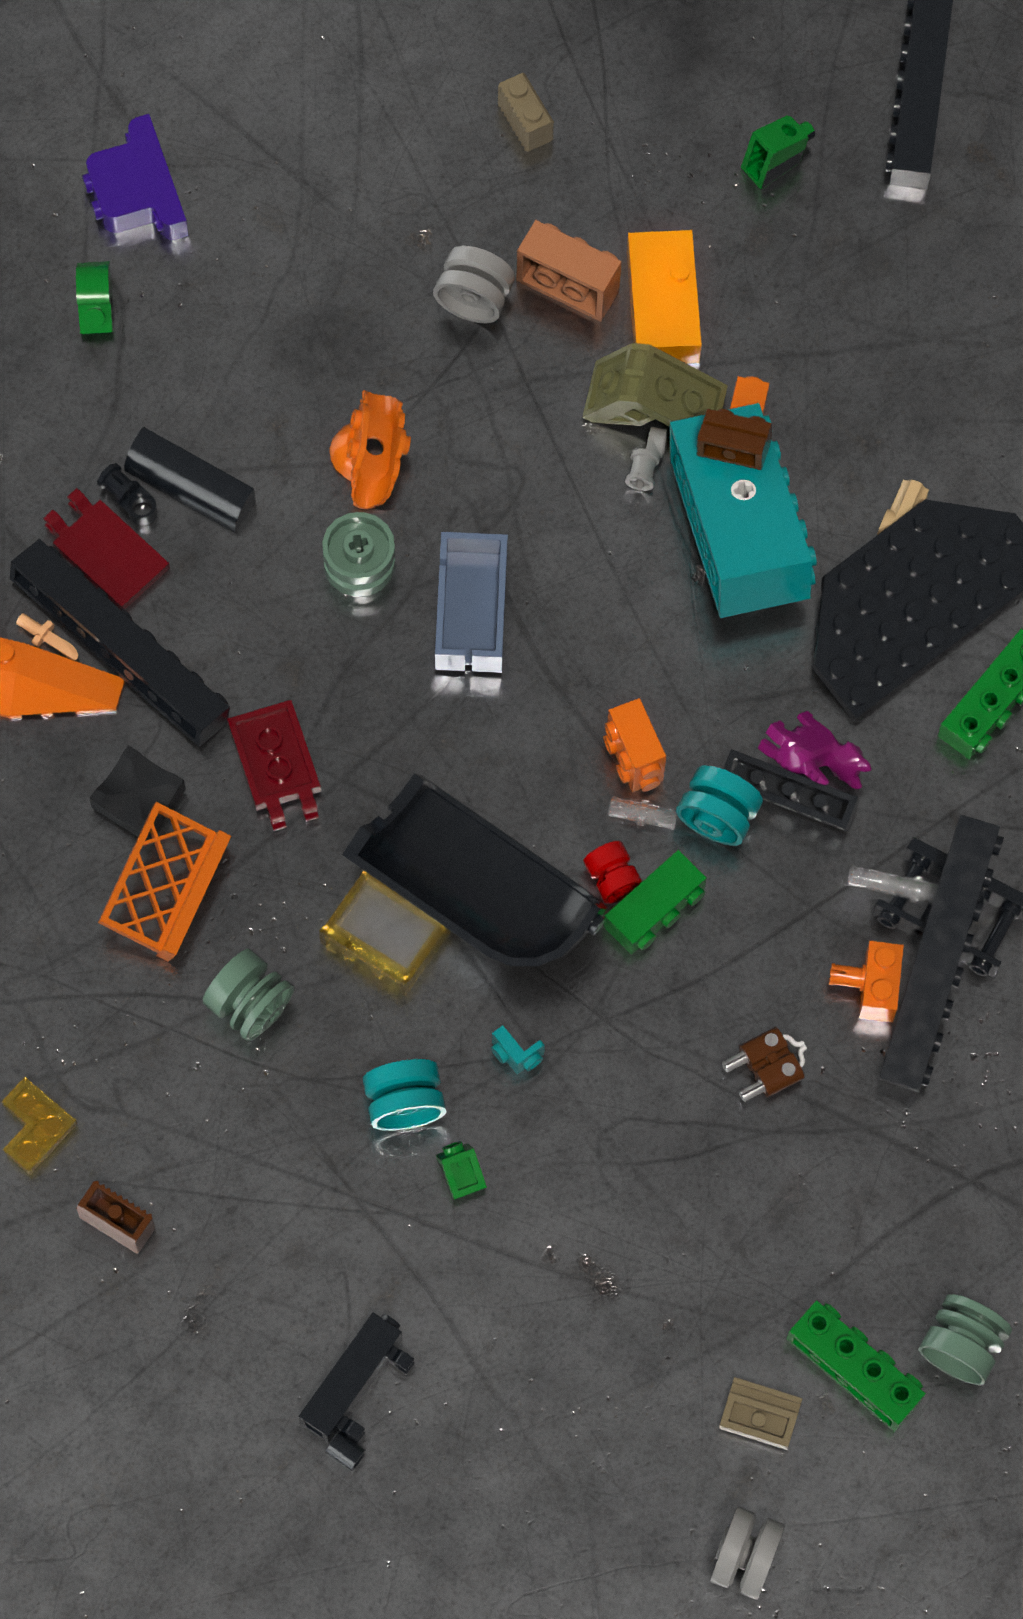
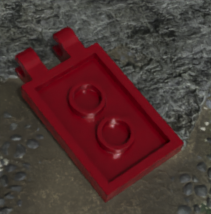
[43,488,170,610]
[227,700,321,831]

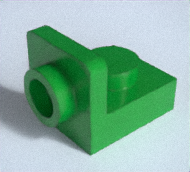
[436,1141,487,1199]

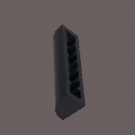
[124,427,256,533]

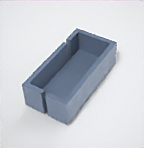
[435,532,508,673]

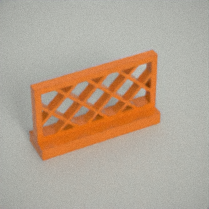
[98,802,231,962]

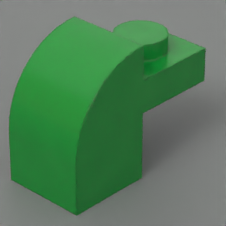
[76,261,113,334]

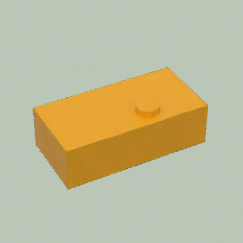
[627,230,702,364]

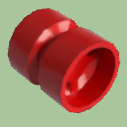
[583,841,643,904]

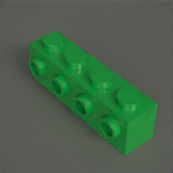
[938,628,1023,760]
[787,1300,926,1432]

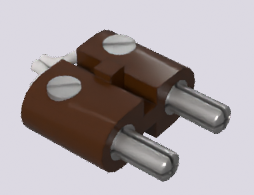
[722,1027,807,1102]

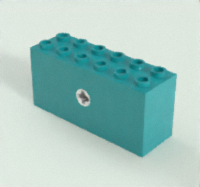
[670,403,817,618]

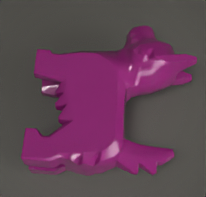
[758,711,872,789]

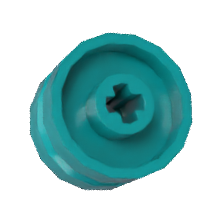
[676,765,763,846]
[363,1059,447,1131]

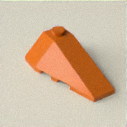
[0,637,125,719]

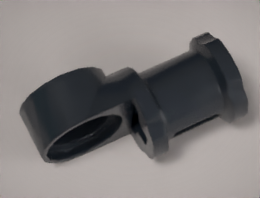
[97,463,158,526]

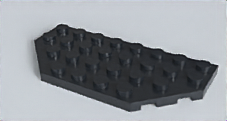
[812,499,1023,721]

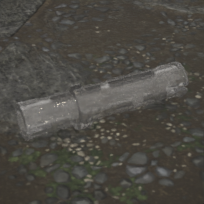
[847,865,938,904]

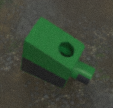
[741,115,815,189]

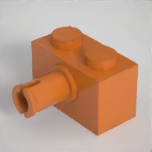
[829,941,904,1023]

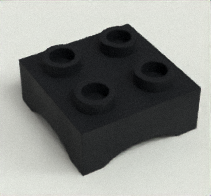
[89,745,186,841]

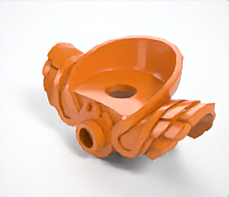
[329,390,411,510]

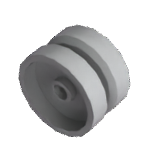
[433,245,515,324]
[710,1506,785,1600]

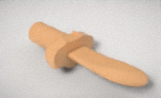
[16,613,78,661]

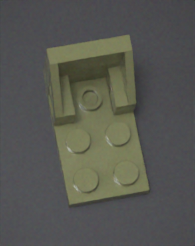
[582,343,728,427]

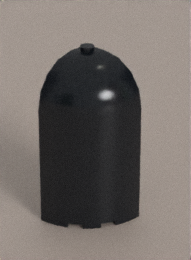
[342,773,607,967]

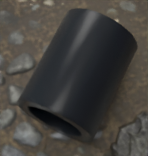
[326,1432,366,1471]

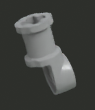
[625,427,668,491]

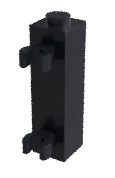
[298,1312,415,1444]

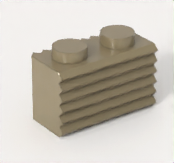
[498,73,554,152]

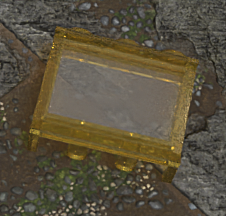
[319,870,451,996]

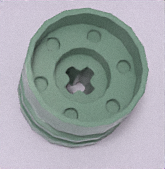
[203,948,295,1042]
[918,1294,1012,1385]

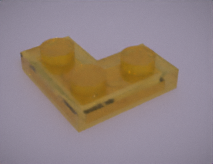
[1,1077,77,1175]

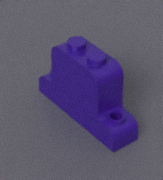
[82,114,189,240]

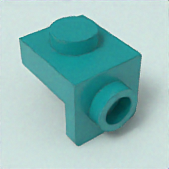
[491,1025,545,1074]

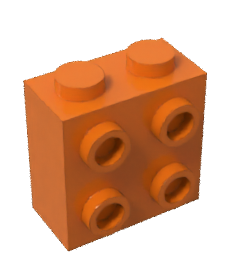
[603,698,667,793]

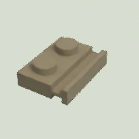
[719,1377,803,1450]

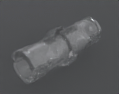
[608,796,677,831]

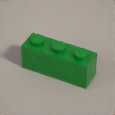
[603,850,707,955]

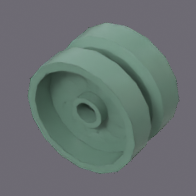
[322,512,396,597]

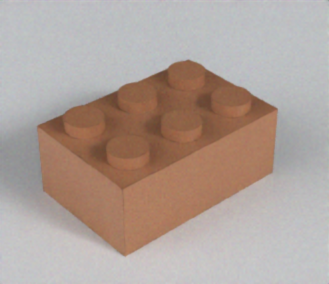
[516,220,622,322]

